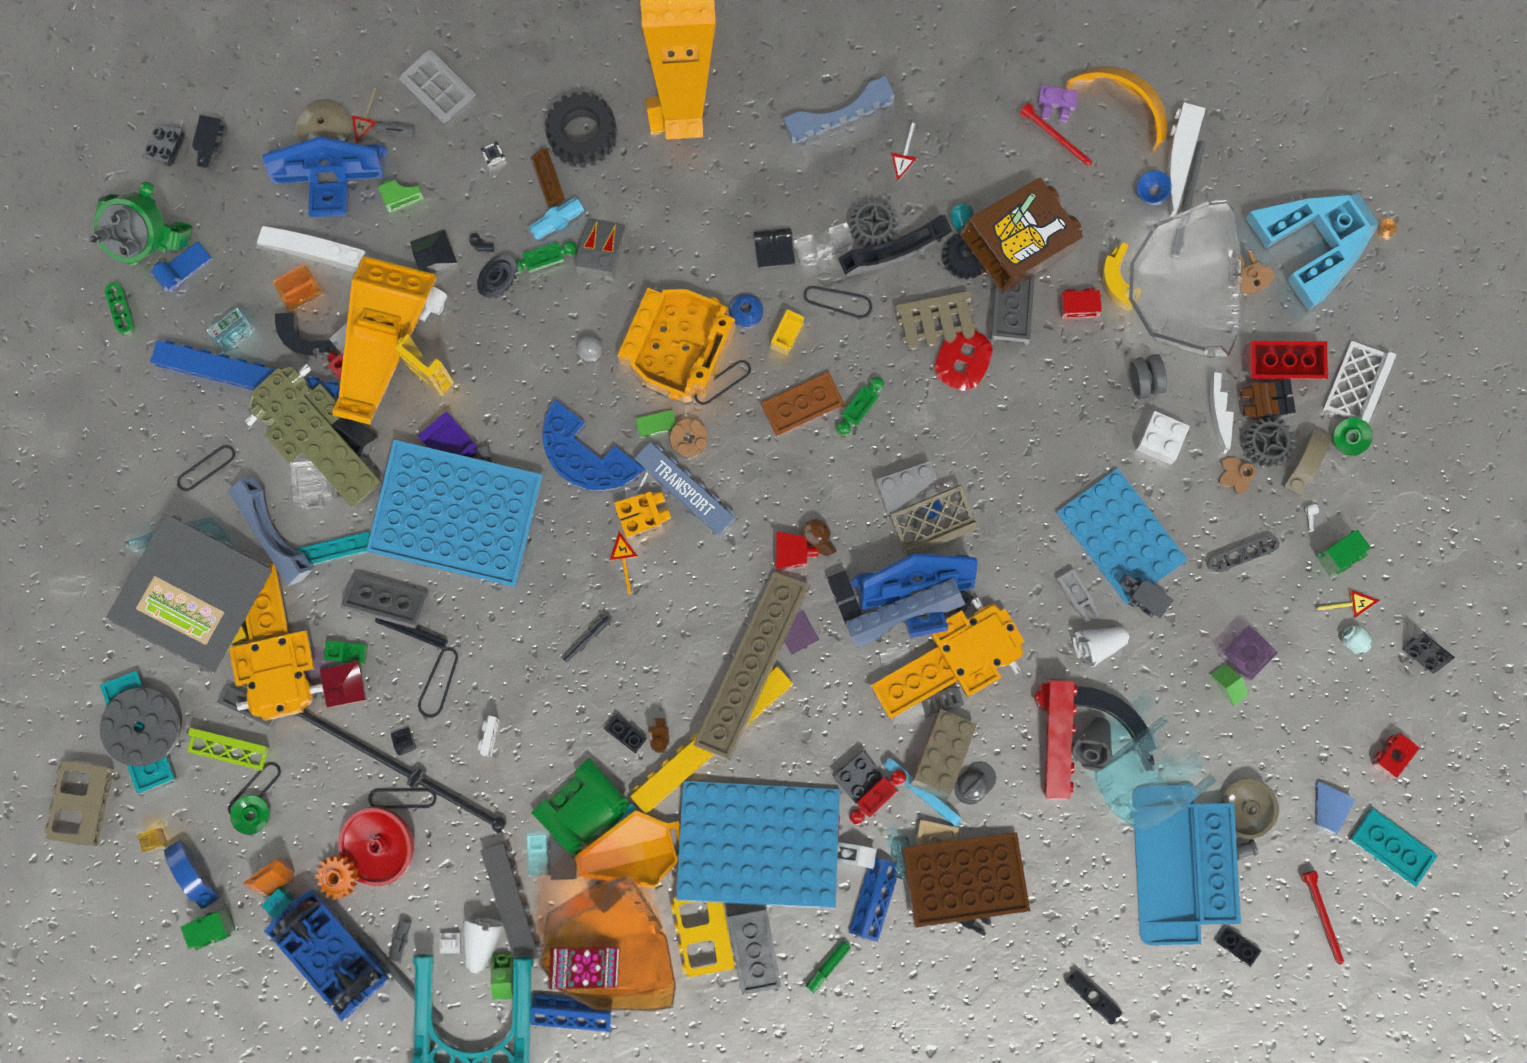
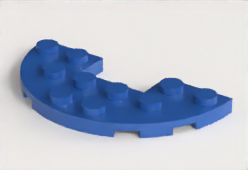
[542,400,644,491]

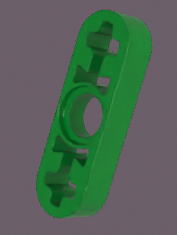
[105,282,135,335]

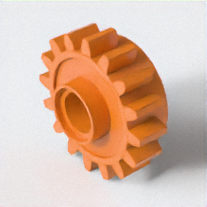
[315,855,359,900]

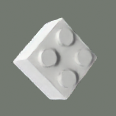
[1136,411,1190,465]

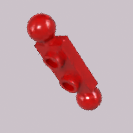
[849,769,907,825]

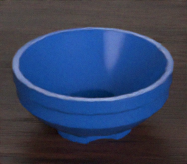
[1137,171,1172,205]
[729,294,763,328]

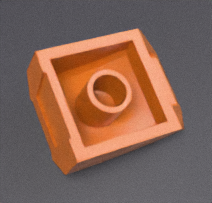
[244,858,295,896]

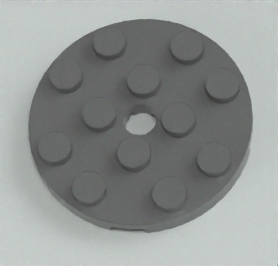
[100,688,180,767]

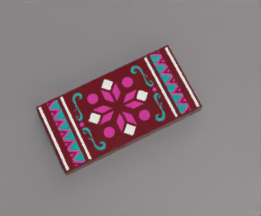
[548,947,620,990]

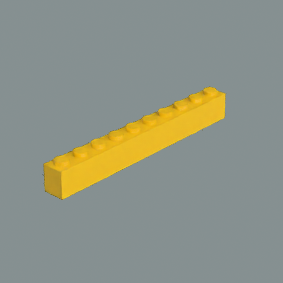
[630,666,793,815]

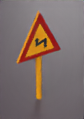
[610,532,638,594]

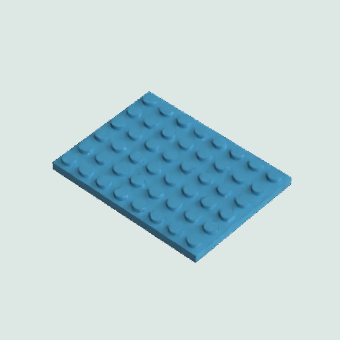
[366,440,543,587]
[676,781,840,909]

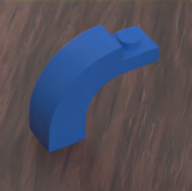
[164,839,219,909]

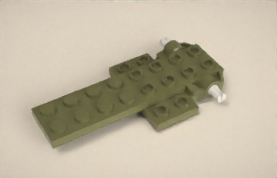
[245,364,382,508]

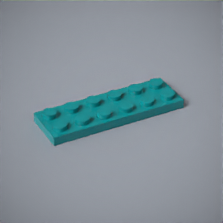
[100,670,176,794]

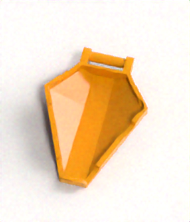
[575,810,681,889]

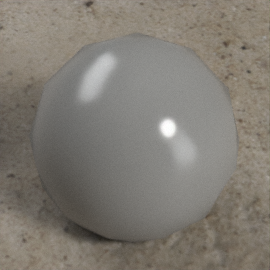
[576,336,603,362]

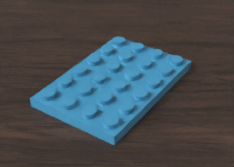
[1056,468,1188,605]

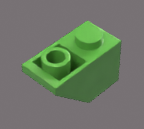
[490,953,514,1000]

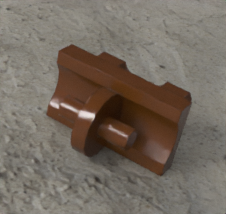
[649,718,670,753]

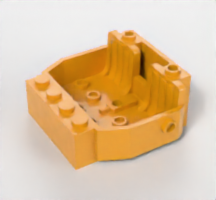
[617,288,735,403]

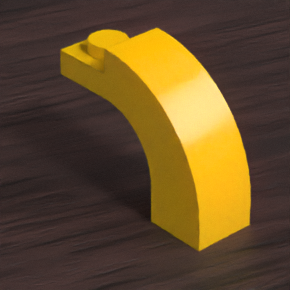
[1101,242,1141,312]

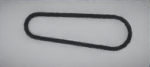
[804,286,872,318]
[418,648,458,718]

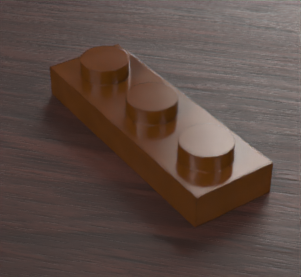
[531,148,565,207]

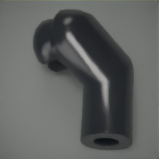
[469,233,495,252]

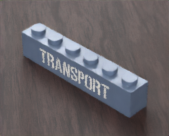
[634,442,735,538]

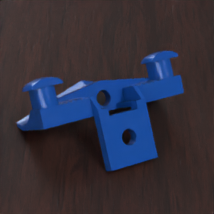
[263,136,388,217]
[851,553,977,638]

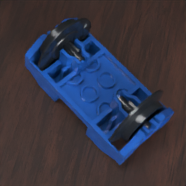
[264,889,391,1022]

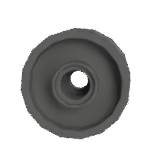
[1129,354,1167,400]

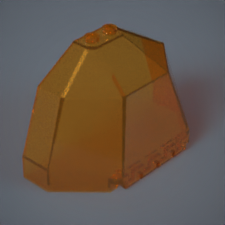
[539,876,676,1011]

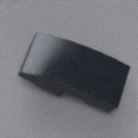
[604,714,647,754]
[1216,927,1262,968]

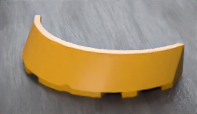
[1065,67,1167,152]

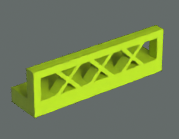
[187,728,270,771]

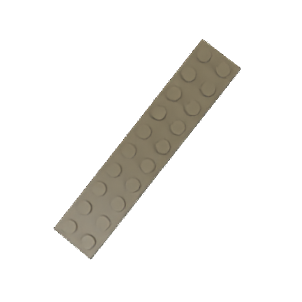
[693,572,809,761]

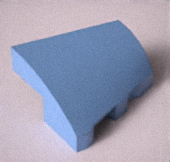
[1316,781,1356,834]

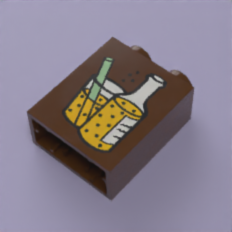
[959,177,1084,294]

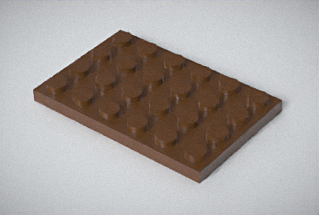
[902,832,1031,928]

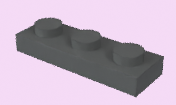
[217,685,275,728]

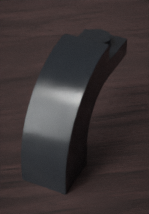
[275,313,336,360]

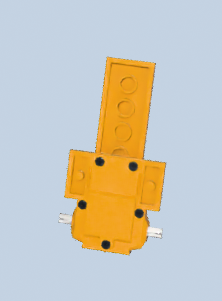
[229,563,324,721]
[870,597,1025,720]

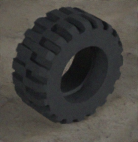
[545,92,618,168]

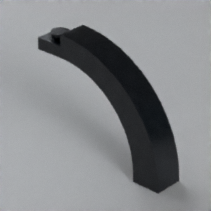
[838,214,953,275]
[1073,686,1156,772]

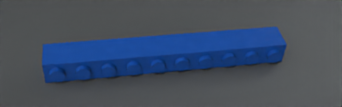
[150,340,340,400]

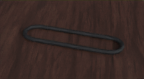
[694,360,751,405]
[177,445,235,491]
[227,762,281,815]
[368,789,436,808]

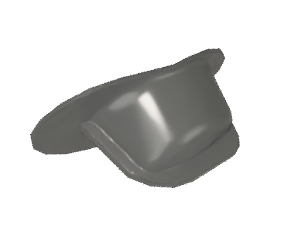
[954,762,996,805]

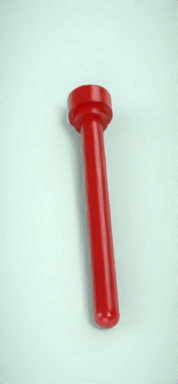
[1019,102,1092,166]
[1301,870,1344,965]

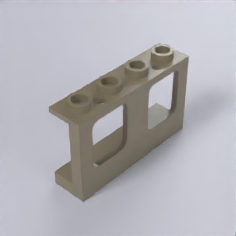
[44,761,114,847]

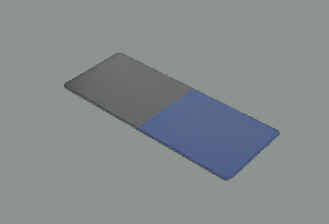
[908,499,945,528]

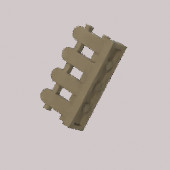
[895,291,977,350]

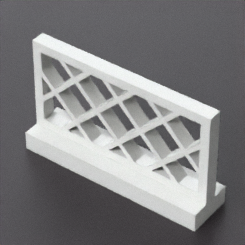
[1324,341,1397,423]

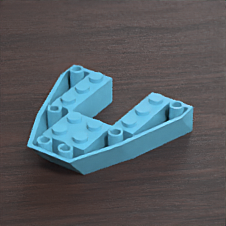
[1245,193,1380,310]

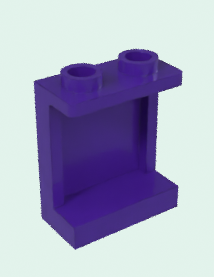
[418,411,478,458]

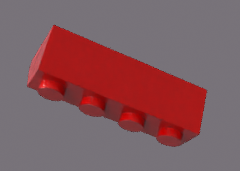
[1246,341,1328,379]

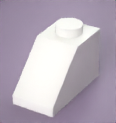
[837,842,877,869]

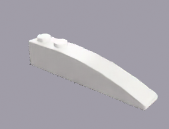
[1167,102,1206,217]
[257,226,369,272]

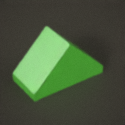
[1210,663,1249,706]

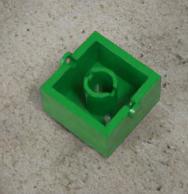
[1316,529,1371,576]
[180,907,235,950]

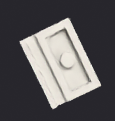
[478,716,500,758]

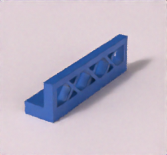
[849,857,901,942]
[531,993,613,1032]

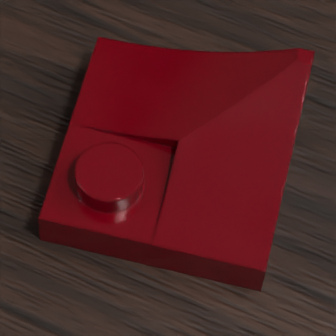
[320,661,366,709]

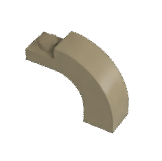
[1284,426,1331,495]

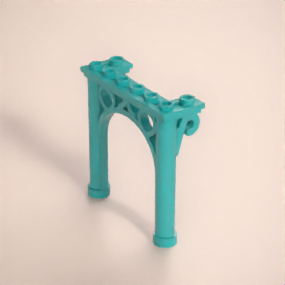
[412,954,534,1063]

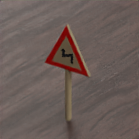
[352,86,377,144]

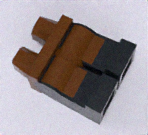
[1239,379,1296,420]

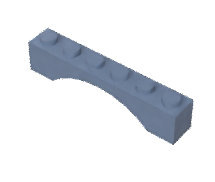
[783,76,894,144]
[228,476,313,586]
[846,578,965,648]

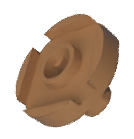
[669,419,708,457]

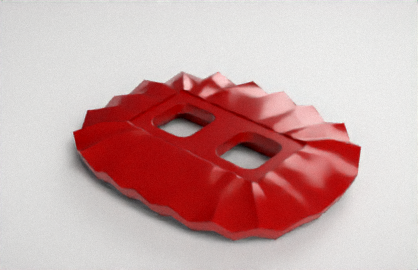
[935,330,993,390]

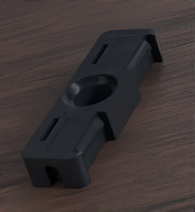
[1065,970,1122,1025]

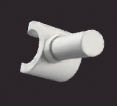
[1305,504,1319,532]

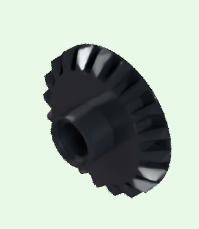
[942,234,985,280]
[477,254,519,299]

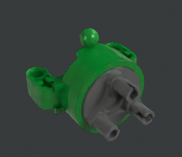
[88,182,193,266]

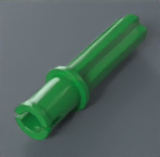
[805,941,851,994]

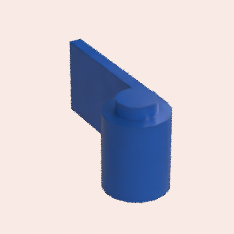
[151,241,212,291]

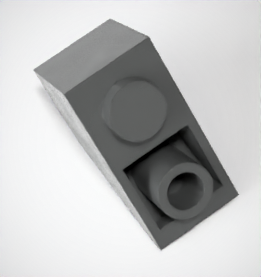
[547,840,577,880]

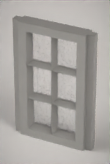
[398,49,476,124]

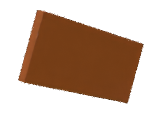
[760,371,845,437]

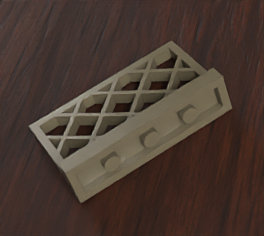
[890,485,979,557]

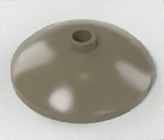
[296,100,352,142]
[1220,779,1279,839]

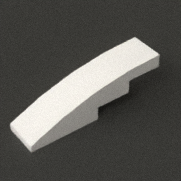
[1210,372,1234,453]

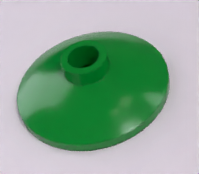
[1333,418,1373,456]
[230,795,270,835]

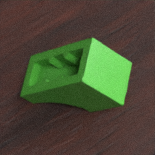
[378,180,424,212]

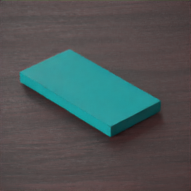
[1349,808,1438,887]

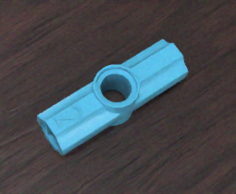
[528,197,584,241]

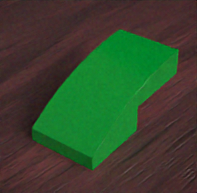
[323,641,368,664]

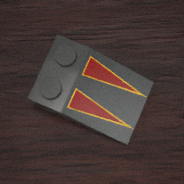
[575,219,625,279]

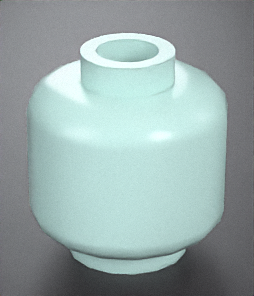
[1342,625,1372,654]

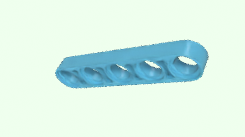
[882,757,962,827]

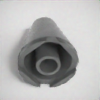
[1072,717,1112,770]

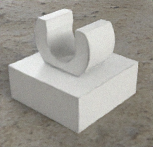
[440,933,461,954]

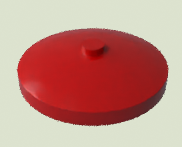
[338,807,414,887]

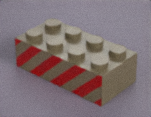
[909,709,977,800]

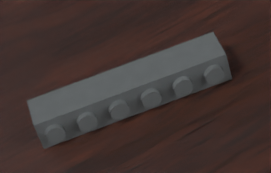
[480,843,542,959]

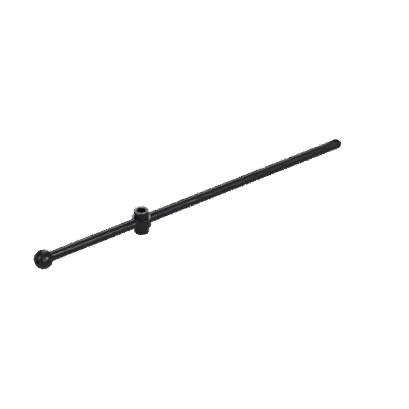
[244,685,507,833]

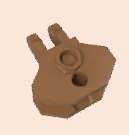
[1234,249,1275,295]

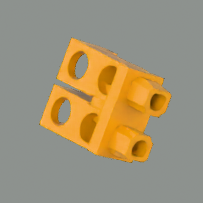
[614,491,671,540]

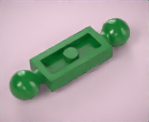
[515,241,577,274]
[836,377,884,436]

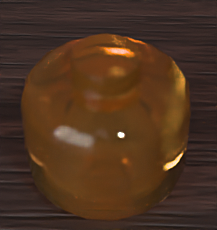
[1377,219,1398,240]

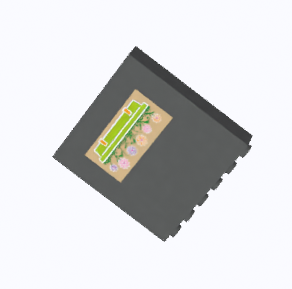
[106,514,272,675]

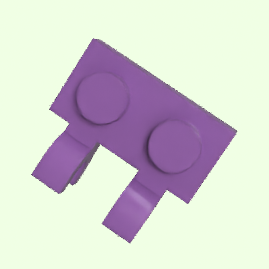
[1038,85,1078,123]

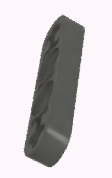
[1207,535,1280,573]

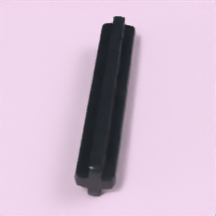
[375,618,448,650]

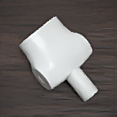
[419,287,448,322]

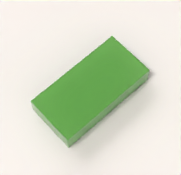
[636,410,676,438]

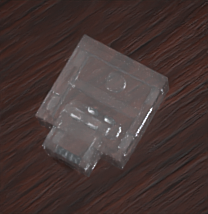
[290,461,335,511]

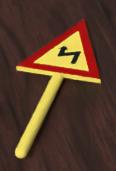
[1317,590,1380,618]

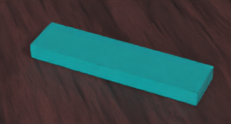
[295,531,370,565]

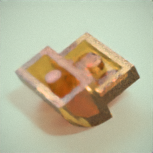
[272,264,324,313]

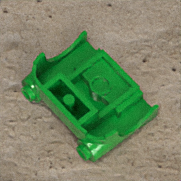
[531,758,628,856]

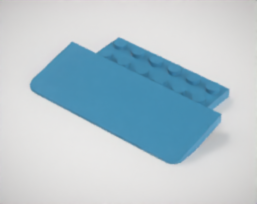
[1133,785,1241,945]

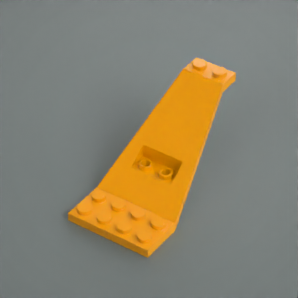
[640,0,715,139]
[333,256,437,425]

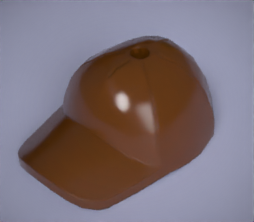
[802,519,837,556]

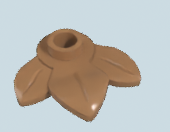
[1219,458,1256,494]

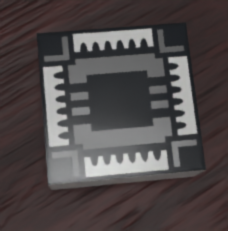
[480,141,505,167]

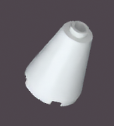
[1073,627,1129,669]
[464,915,503,973]

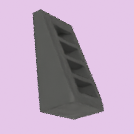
[921,686,964,718]

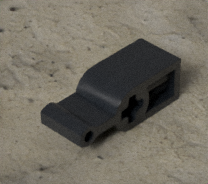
[827,571,862,625]

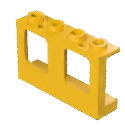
[395,334,454,396]
[671,898,735,978]

